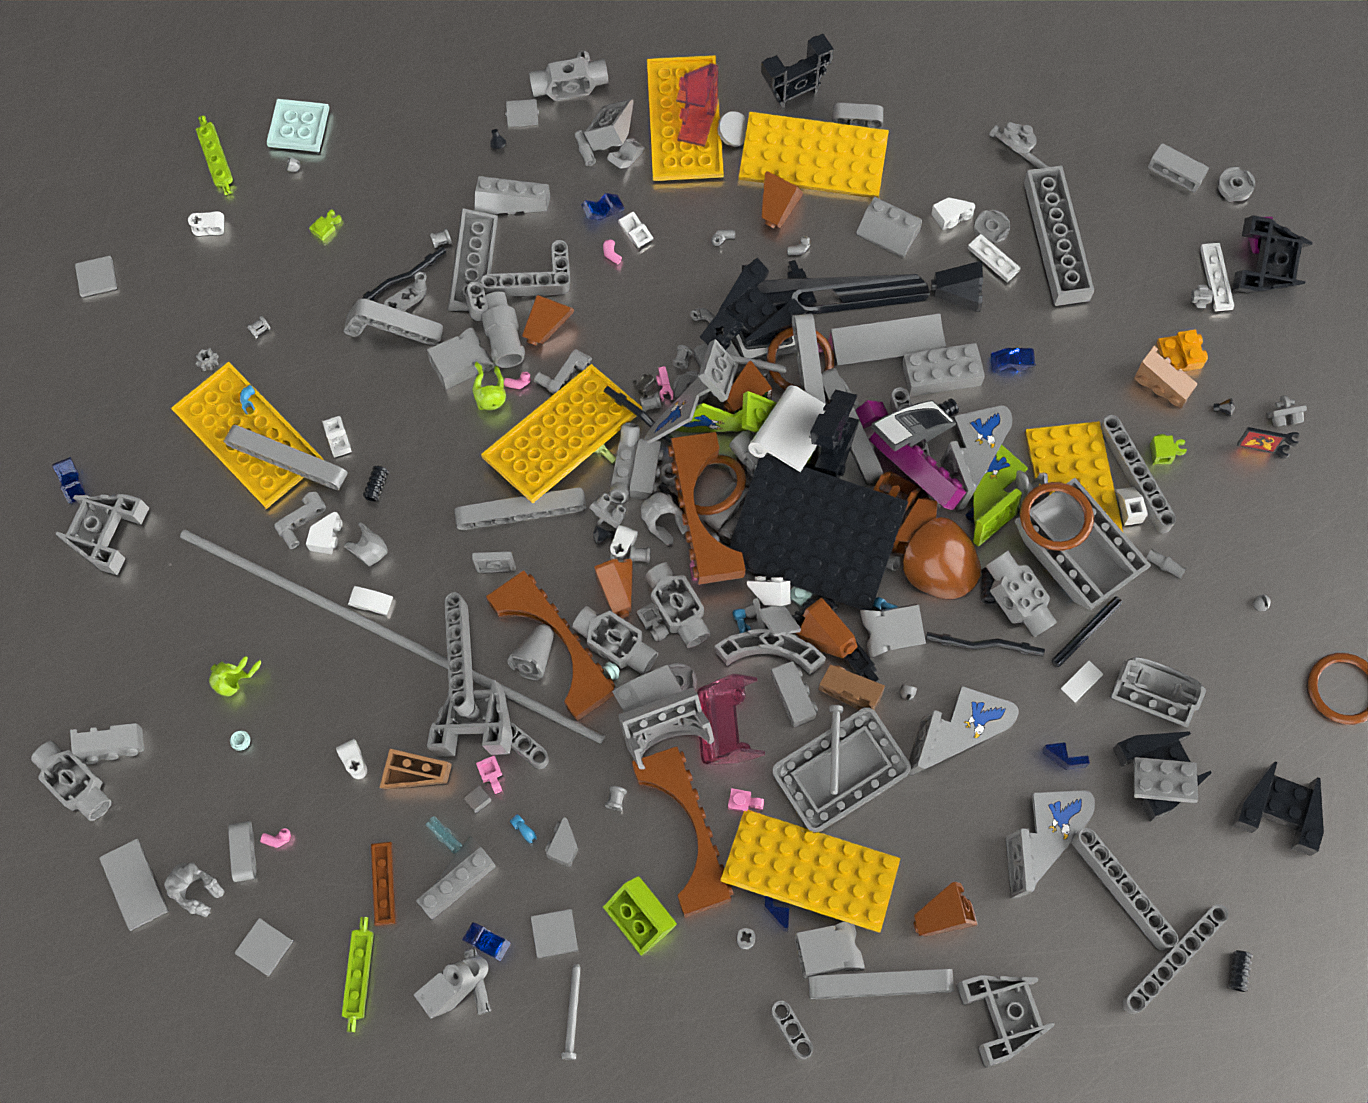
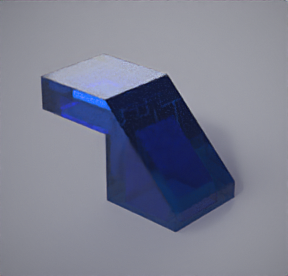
[581,193,625,220]
[991,348,1036,372]
[52,457,87,504]
[1042,742,1090,770]
[764,896,789,932]
[462,922,511,961]

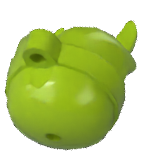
[472,362,506,410]
[209,656,261,697]

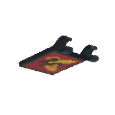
[1237,427,1300,459]

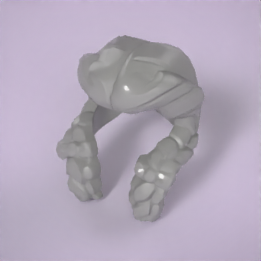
[641,492,687,546]
[164,862,224,917]

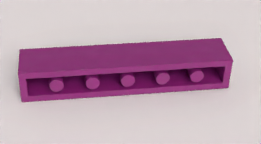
[869,432,966,510]

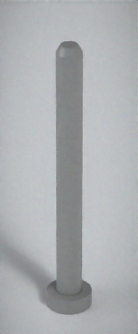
[989,125,1048,169]
[729,354,787,373]
[829,705,843,795]
[561,964,580,1060]

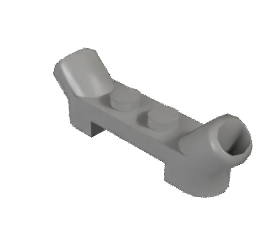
[608,423,640,504]

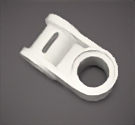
[188,211,224,236]
[610,525,638,562]
[336,739,368,779]

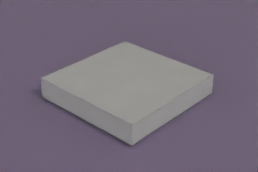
[75,256,117,297]
[472,552,515,573]
[531,909,578,959]
[235,918,293,976]

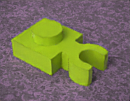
[309,209,342,241]

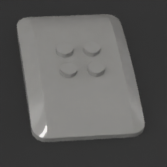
[773,708,911,832]

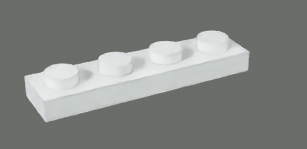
[1200,243,1234,311]

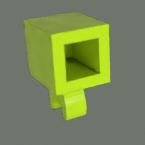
[1150,434,1187,465]

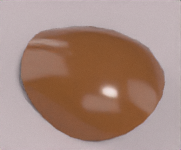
[903,517,981,599]

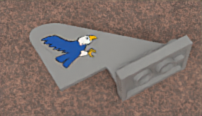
[645,339,738,444]
[940,406,1012,510]
[909,686,1018,776]
[1006,790,1095,898]

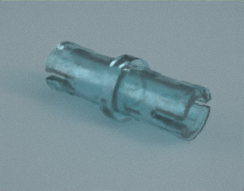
[426,816,462,854]

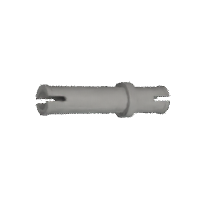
[464,949,491,1015]

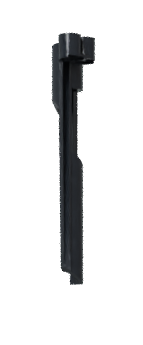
[742,264,930,314]

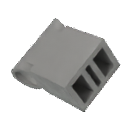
[427,328,495,390]
[860,604,926,658]
[794,921,865,979]
[413,956,488,1019]

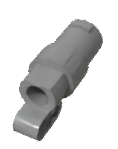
[466,281,525,368]

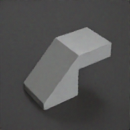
[607,138,646,169]

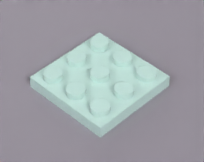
[267,99,329,152]

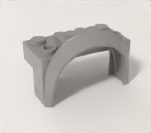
[1110,657,1206,728]
[618,688,715,769]

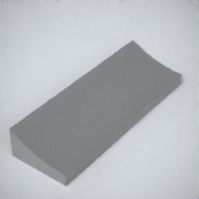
[447,208,498,311]
[831,314,947,366]

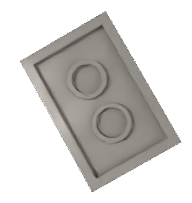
[1134,757,1198,803]

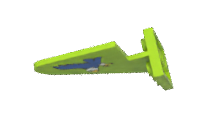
[675,391,777,433]
[973,444,1028,547]

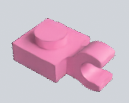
[656,366,674,402]
[476,755,502,794]
[728,788,764,812]

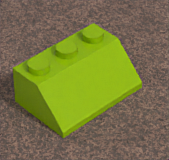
[603,876,677,955]

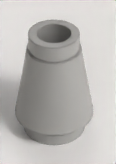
[718,516,739,544]

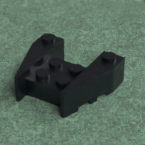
[761,34,834,108]
[1232,215,1313,293]
[718,257,807,347]
[810,389,860,478]
[1113,731,1212,821]
[1232,761,1324,856]

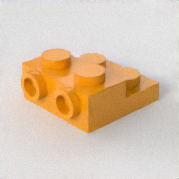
[1157,329,1208,371]

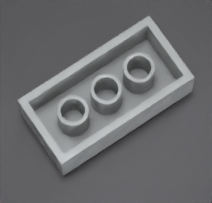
[902,343,985,397]

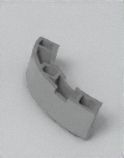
[715,629,826,675]

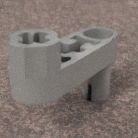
[383,272,427,311]
[534,349,592,394]
[274,491,326,549]

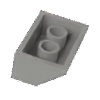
[856,197,922,258]

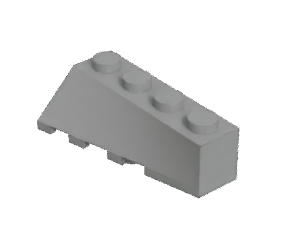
[474,176,550,215]
[416,836,496,920]

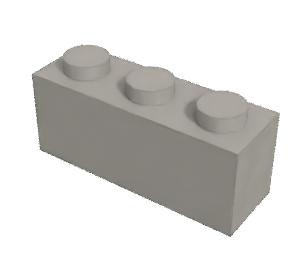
[1148,143,1209,193]
[629,439,664,500]
[771,661,818,728]

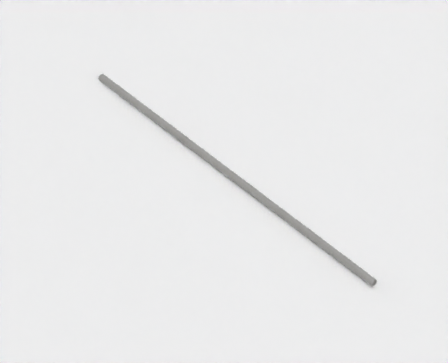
[180,529,605,744]

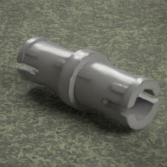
[575,130,596,166]
[1146,549,1186,579]

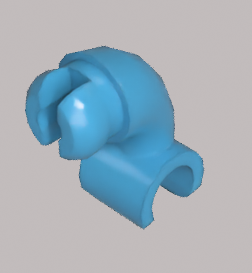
[240,385,255,414]
[873,597,898,611]
[732,609,751,633]
[509,814,537,843]

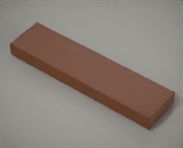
[371,842,396,926]

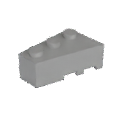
[70,723,144,764]

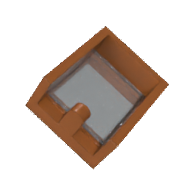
[873,471,923,510]

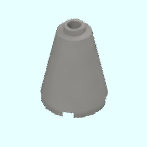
[507,624,554,680]

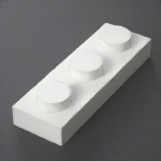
[968,234,1020,282]

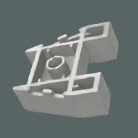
[56,494,149,575]
[427,680,513,757]
[957,975,1055,1068]

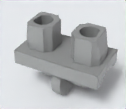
[1266,395,1307,427]
[589,493,627,529]
[745,598,771,630]

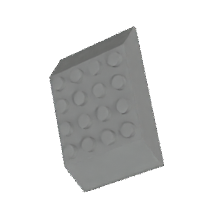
[1015,478,1151,610]

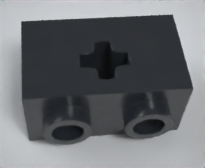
[700,308,744,350]

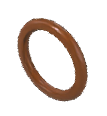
[767,327,835,390]
[678,455,746,515]
[1020,482,1094,551]
[1308,653,1368,725]

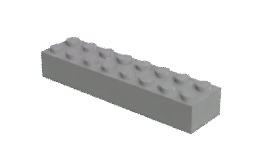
[1024,166,1094,306]

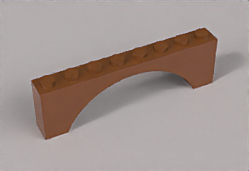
[668,432,746,585]
[486,570,616,721]
[632,746,734,918]

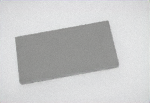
[99,839,169,931]

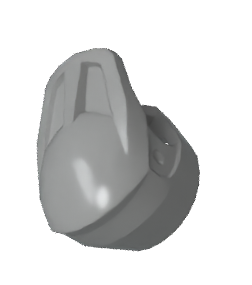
[1015,470,1049,512]
[344,522,388,567]

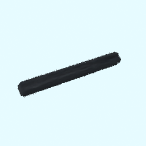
[1052,596,1123,667]

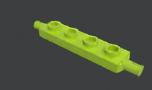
[196,115,233,195]
[342,917,374,1033]

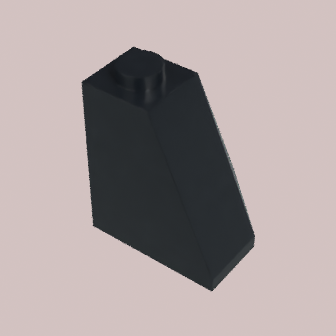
[931,261,983,312]

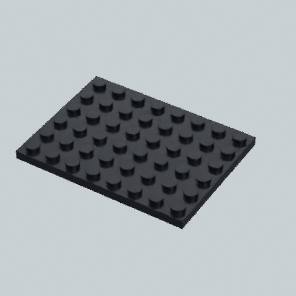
[729,454,908,610]

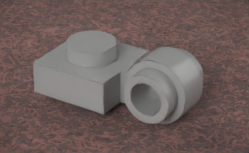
[636,603,669,641]

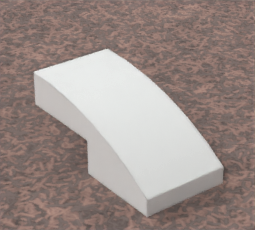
[618,211,653,248]
[322,416,352,458]
[347,586,393,616]
[1061,661,1104,703]

